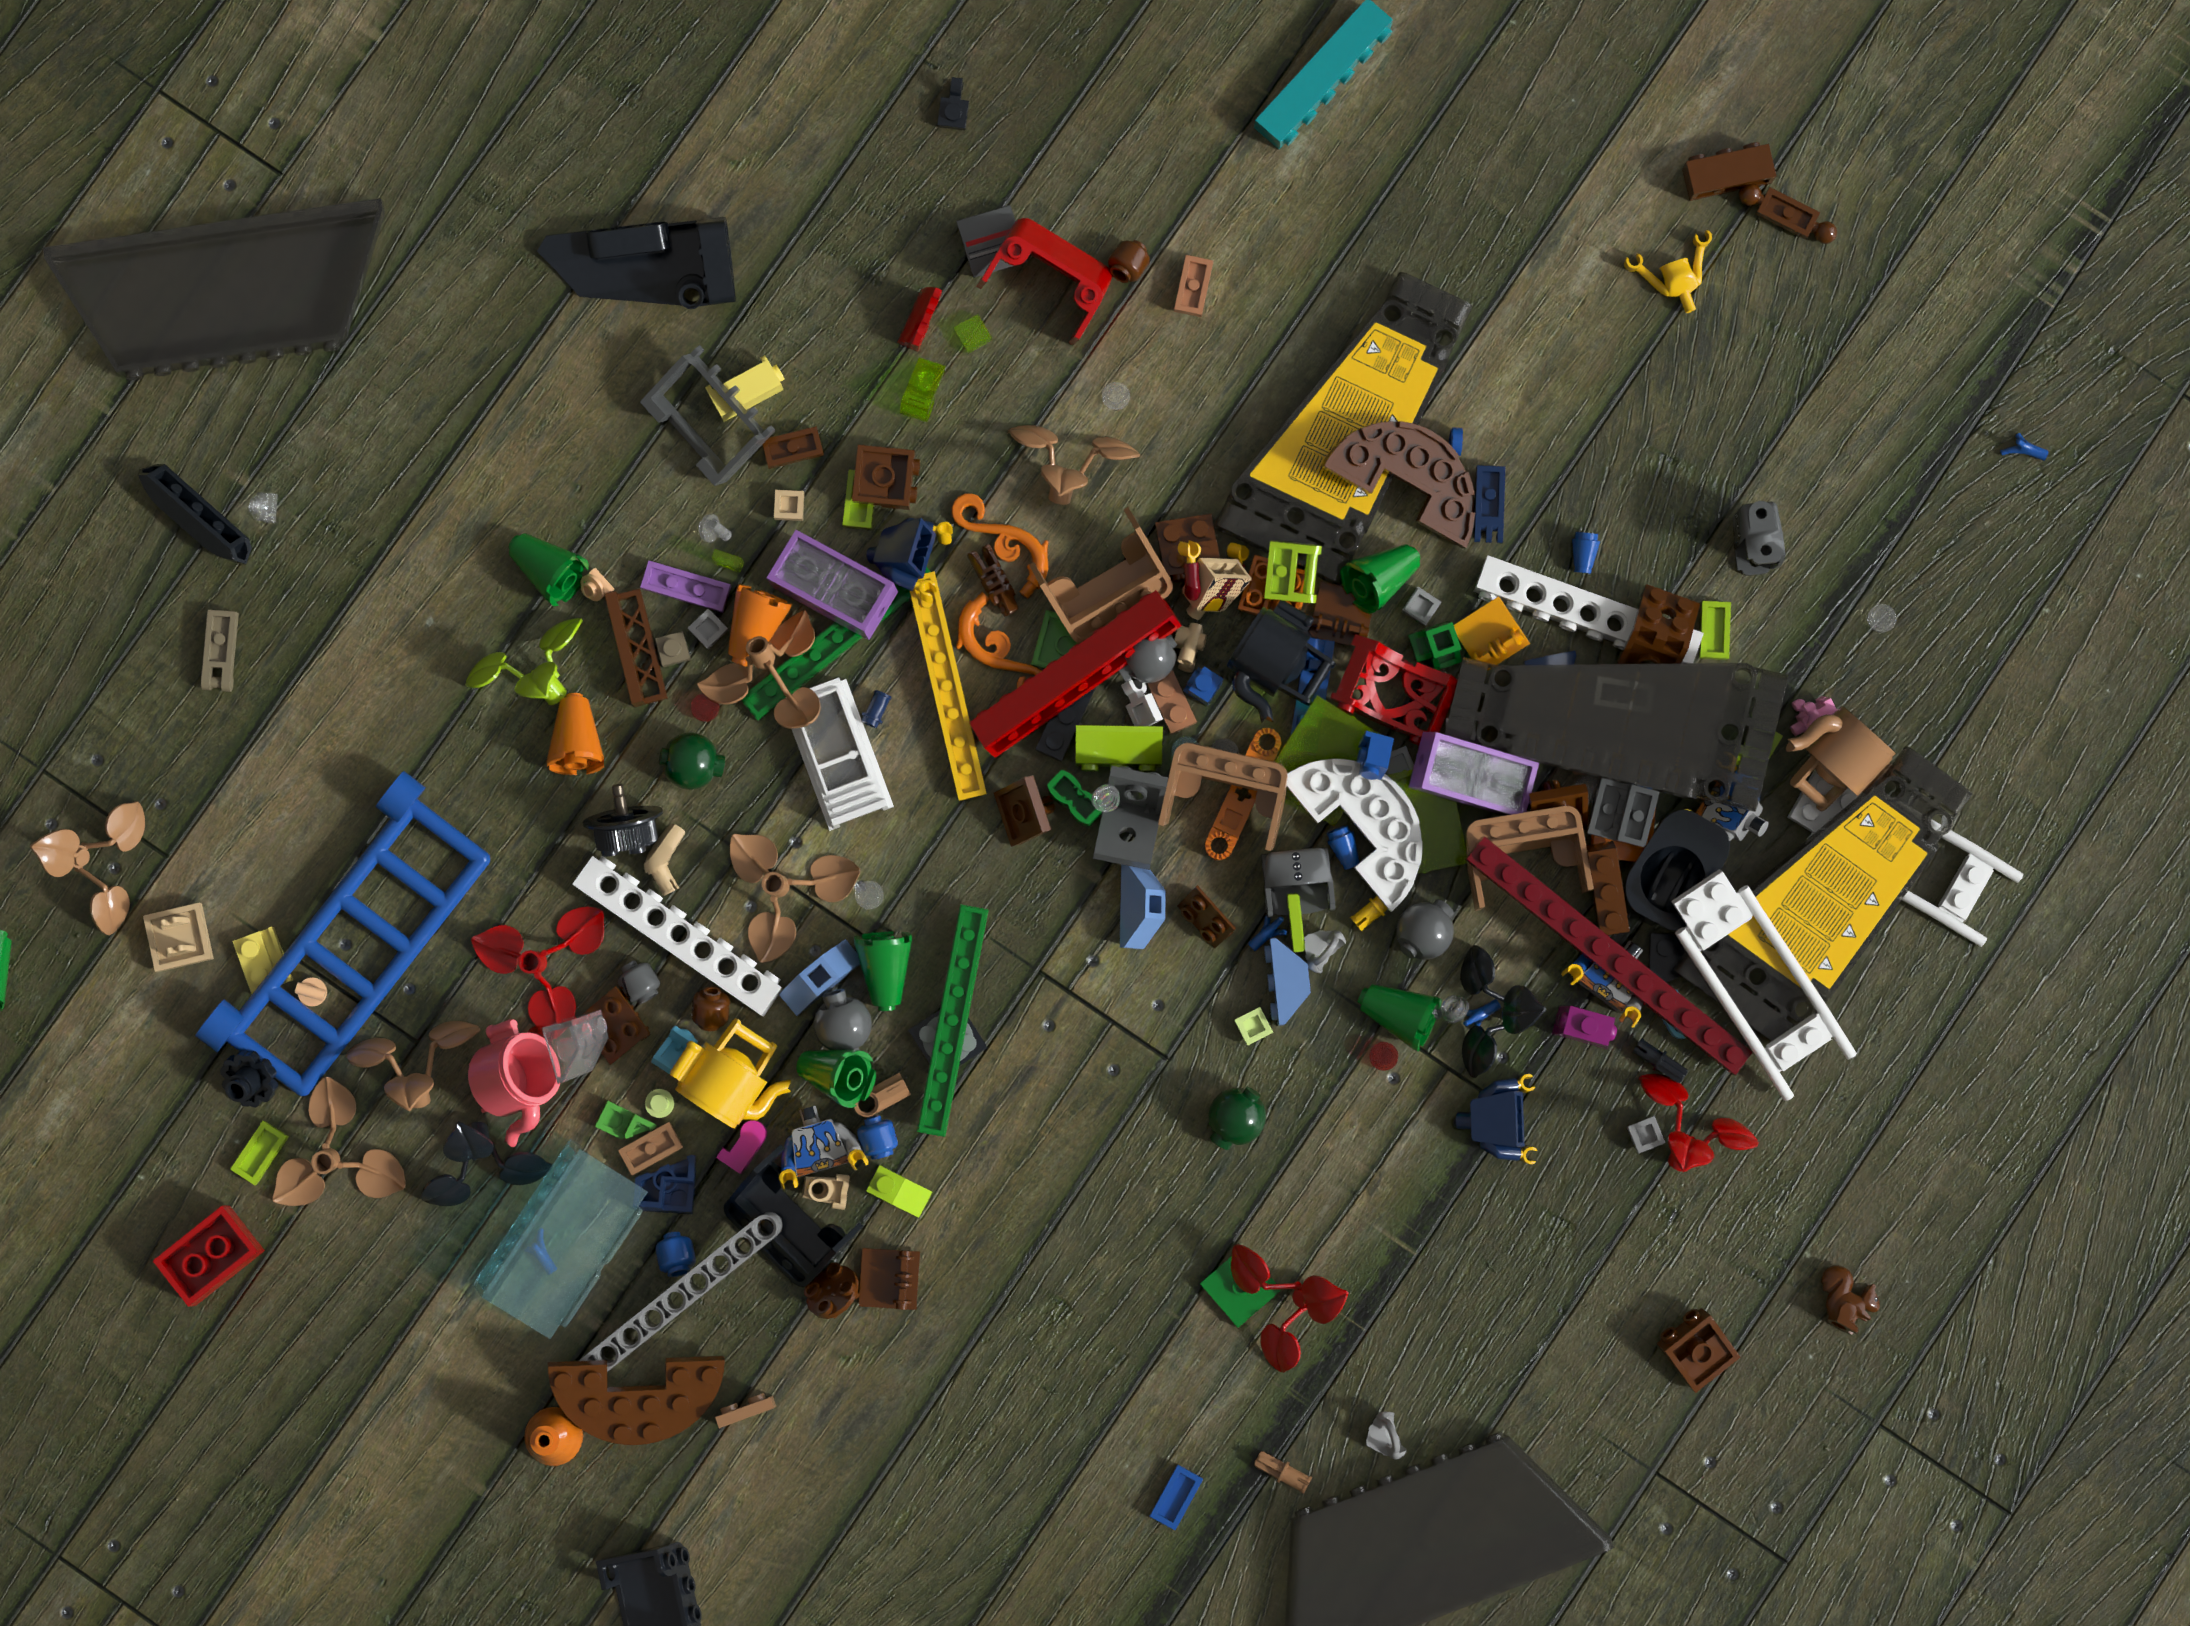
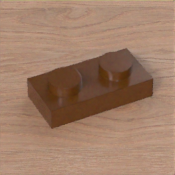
[762,426,824,469]

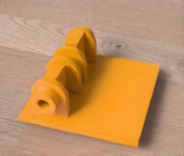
[1454,596,1530,674]

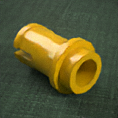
[1350,896,1388,931]

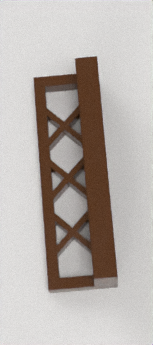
[605,589,668,707]

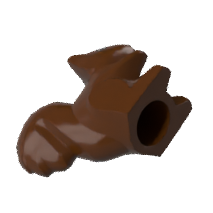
[1821,1265,1880,1335]

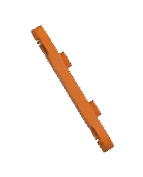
[1205,728,1281,861]

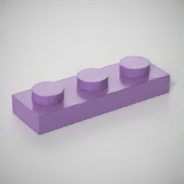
[640,560,731,613]

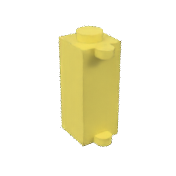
[705,355,785,422]

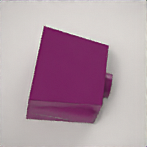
[1552,1006,1617,1049]

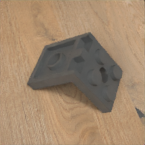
[1093,766,1168,870]

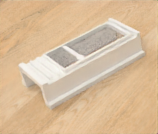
[785,678,894,831]

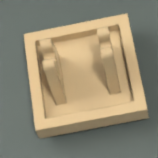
[143,903,214,972]

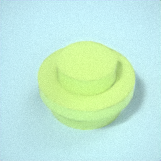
[645,1089,674,1118]

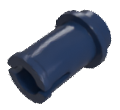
[861,690,892,729]

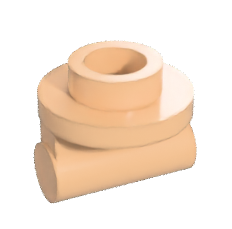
[581,568,615,601]
[295,977,327,1006]

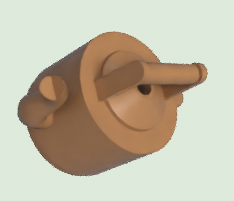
[1786,706,1896,811]

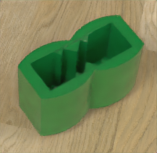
[1047,770,1103,828]

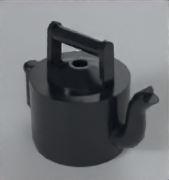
[1227,600,1336,724]

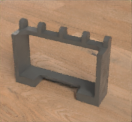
[640,345,775,486]

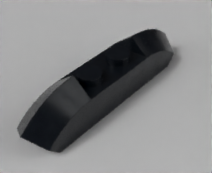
[138,464,252,565]

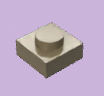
[655,631,691,667]

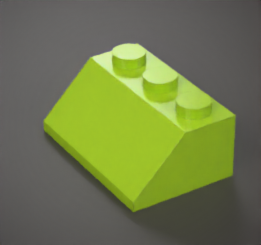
[1076,725,1163,772]

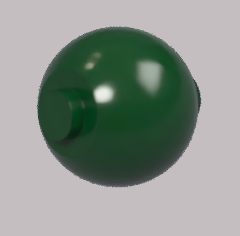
[659,732,725,790]
[1208,1087,1266,1150]

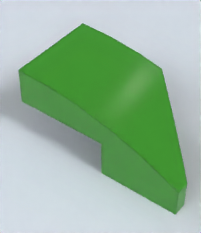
[594,1100,657,1139]

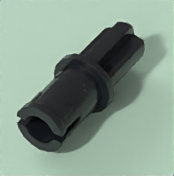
[1632,1038,1688,1083]

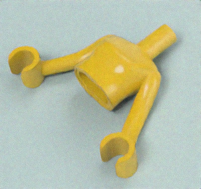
[1624,230,1712,313]

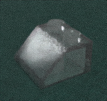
[542,1010,608,1084]

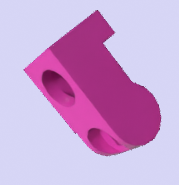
[716,1121,767,1174]

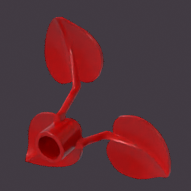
[471,907,604,1039]
[1638,1074,1759,1172]
[1231,1244,1349,1373]

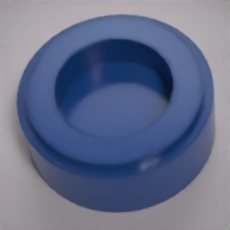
[1449,427,1463,456]

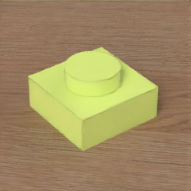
[1234,1007,1273,1046]

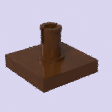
[994,775,1055,847]
[1529,780,1588,830]

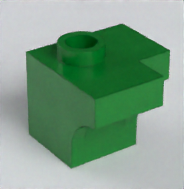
[1407,621,1462,670]

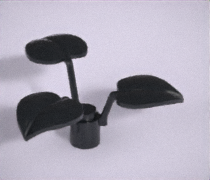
[1460,945,1546,1078]
[421,1121,552,1206]

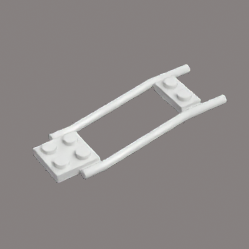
[1787,770,2023,947]
[1671,869,1857,1101]

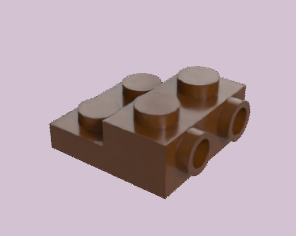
[852,445,920,510]
[1155,513,1220,583]
[1656,1308,1741,1393]

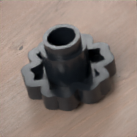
[220,1050,279,1108]

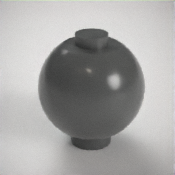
[1119,634,1178,683]
[1396,899,1454,960]
[814,989,872,1050]

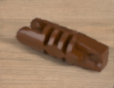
[967,544,1018,617]

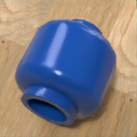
[857,1115,898,1160]
[656,1232,696,1277]

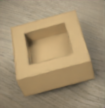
[774,490,804,521]

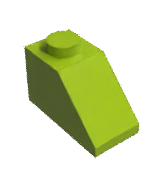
[866,1165,932,1217]

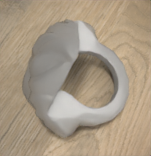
[1304,930,1346,973]
[1366,1412,1406,1459]

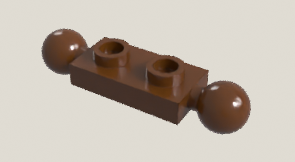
[1739,183,1837,244]

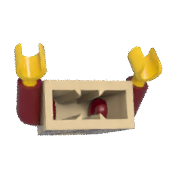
[1178,540,1252,620]

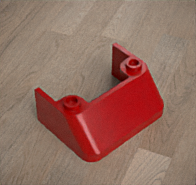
[976,218,1112,345]

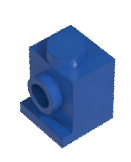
[1183,666,1223,707]
[1357,731,1394,780]

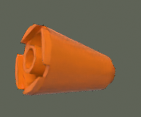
[728,584,792,667]
[546,693,604,775]
[524,1407,583,1466]

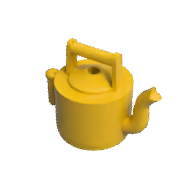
[670,1018,791,1129]

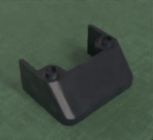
[724,1145,864,1287]

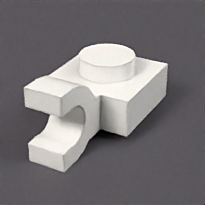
[1121,679,1163,726]

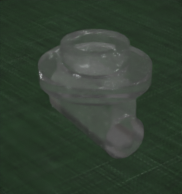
[249,492,278,523]
[698,514,732,543]

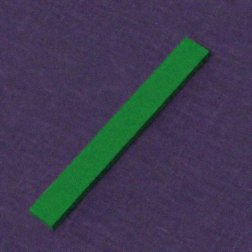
[741,567,931,721]
[917,904,989,1137]

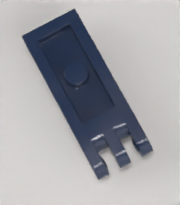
[1474,465,1506,543]

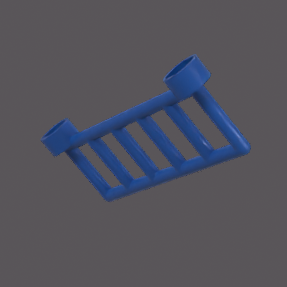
[195,771,490,1096]

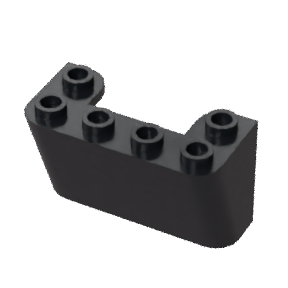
[596,1542,702,1626]

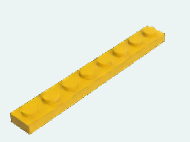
[910,571,987,801]

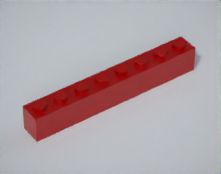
[969,590,1182,758]

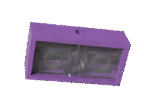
[767,530,898,640]
[1409,732,1539,816]

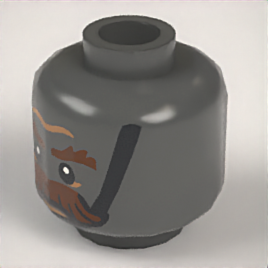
[617,960,660,1005]

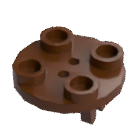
[804,1262,860,1319]

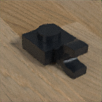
[937,77,969,131]

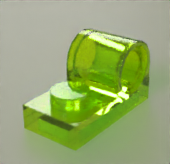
[900,357,946,422]

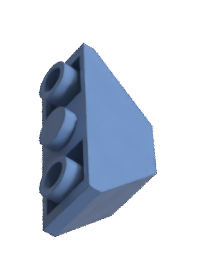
[1120,864,1166,949]
[1264,938,1311,1026]
[779,939,860,1017]

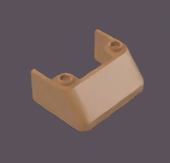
[1029,507,1173,643]
[1158,743,1288,851]
[1466,806,1594,911]

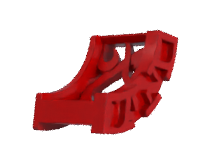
[1330,634,1462,746]

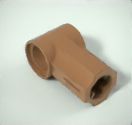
[854,1073,911,1118]

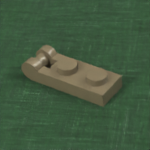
[201,610,239,692]

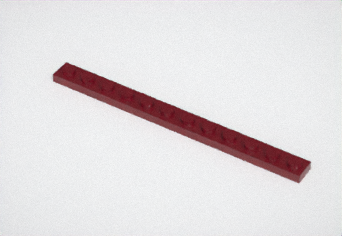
[1464,836,1753,1075]

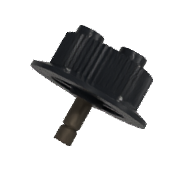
[582,784,663,857]

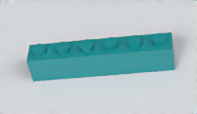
[1254,0,1393,150]

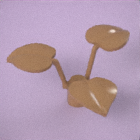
[1007,425,1140,505]
[697,610,821,729]
[30,801,145,935]
[730,834,860,963]
[345,1021,481,1111]
[272,1077,406,1206]

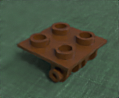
[1309,581,1372,647]
[1177,885,1236,948]
[577,986,651,1065]
[858,1248,920,1310]

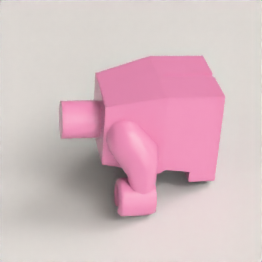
[1790,696,1837,736]

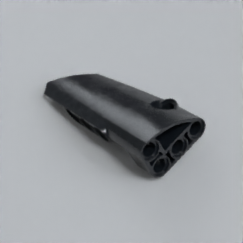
[537,217,736,309]

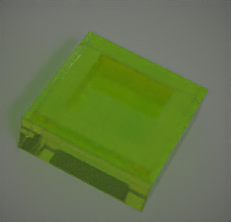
[954,314,992,354]
[712,549,744,572]

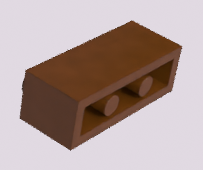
[1682,142,1777,201]
[1586,841,1630,935]

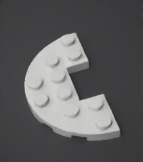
[1287,759,1423,912]

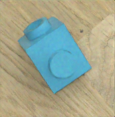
[651,1026,698,1074]

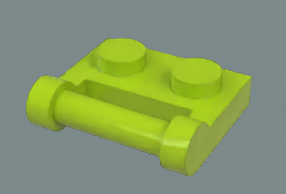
[1264,541,1322,603]

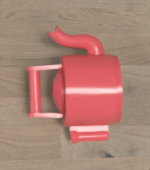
[468,1019,562,1147]

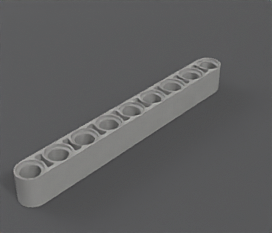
[579,1212,782,1372]

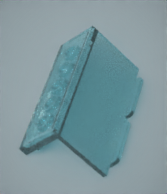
[473,1139,648,1339]

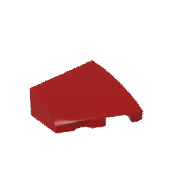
[897,287,942,352]

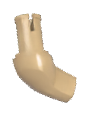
[644,824,685,896]

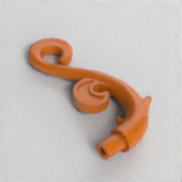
[952,493,1049,599]
[956,592,1041,688]

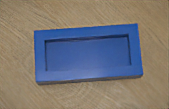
[1150,1464,1203,1530]

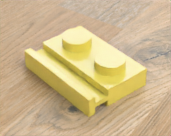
[232,926,293,994]

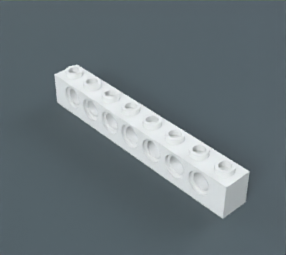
[1473,556,1704,671]
[573,856,783,1017]

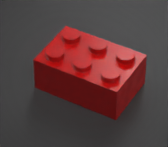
[153,1205,265,1307]

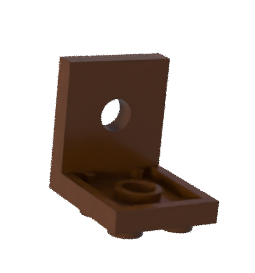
[1613,584,1700,673]

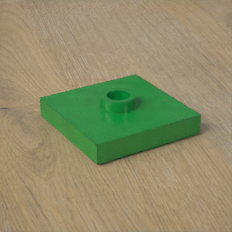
[1200,1256,1282,1328]

